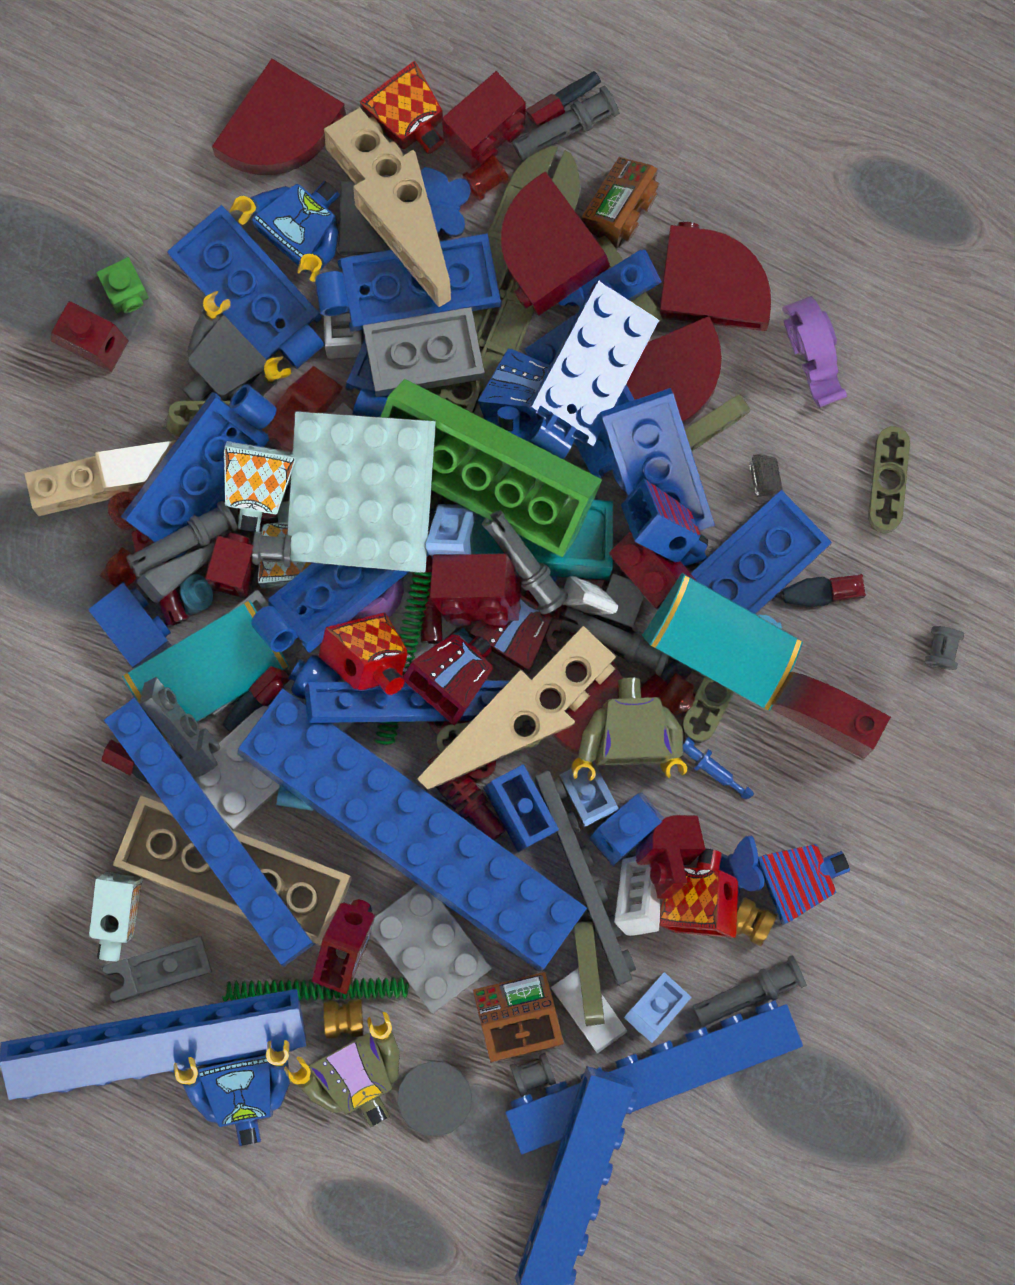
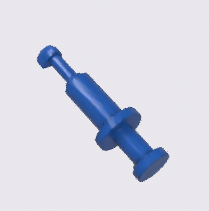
[683,737,754,799]

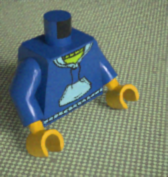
[229,181,340,282]
[173,1040,290,1146]

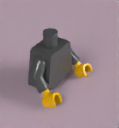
[182,291,291,401]

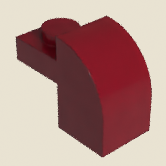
[636,815,706,899]

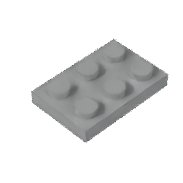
[363,307,485,397]
[371,885,492,1014]

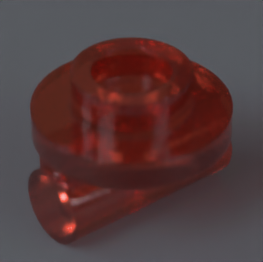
[99,547,137,587]
[659,673,696,716]

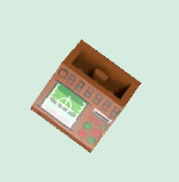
[581,157,660,248]
[473,972,564,1063]

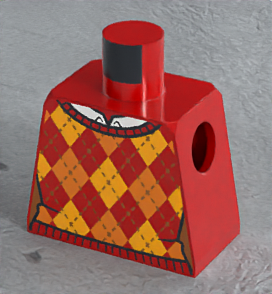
[360,61,444,154]
[319,613,408,695]
[659,848,738,938]

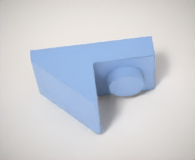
[426,504,476,559]
[559,761,619,827]
[624,972,692,1043]

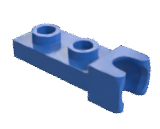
[559,250,662,308]

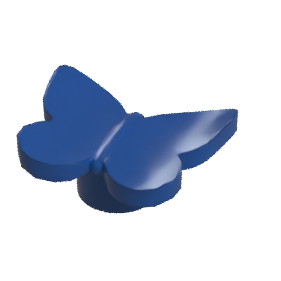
[421,167,471,237]
[697,835,764,896]

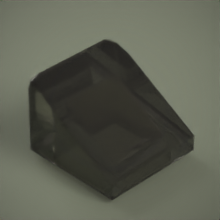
[749,454,783,497]

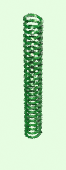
[374,572,432,745]
[222,977,409,1002]

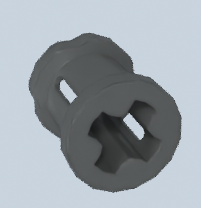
[252,532,292,567]
[924,626,965,670]
[510,1053,556,1097]

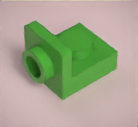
[96,257,149,314]

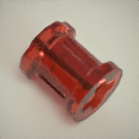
[462,155,510,201]
[107,492,135,531]

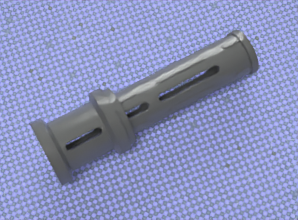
[512,86,620,161]
[126,501,238,578]
[482,510,568,614]
[560,606,670,676]
[693,955,807,1027]

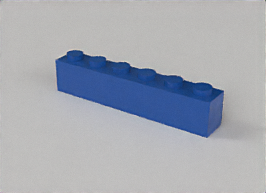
[515,1066,637,1285]

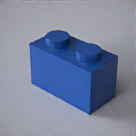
[88,583,172,669]
[483,764,559,853]

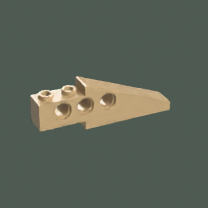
[324,107,451,307]
[24,440,177,516]
[417,626,616,790]

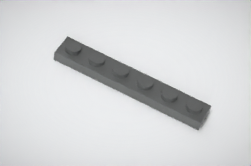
[535,771,636,986]

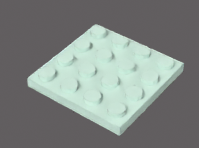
[287,412,436,572]

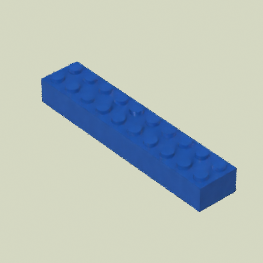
[237,688,587,972]

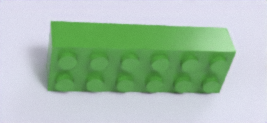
[380,378,602,557]

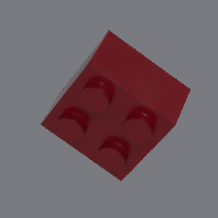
[442,71,526,170]
[430,554,521,626]

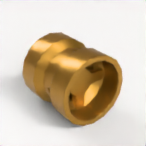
[736,897,778,947]
[323,999,364,1039]

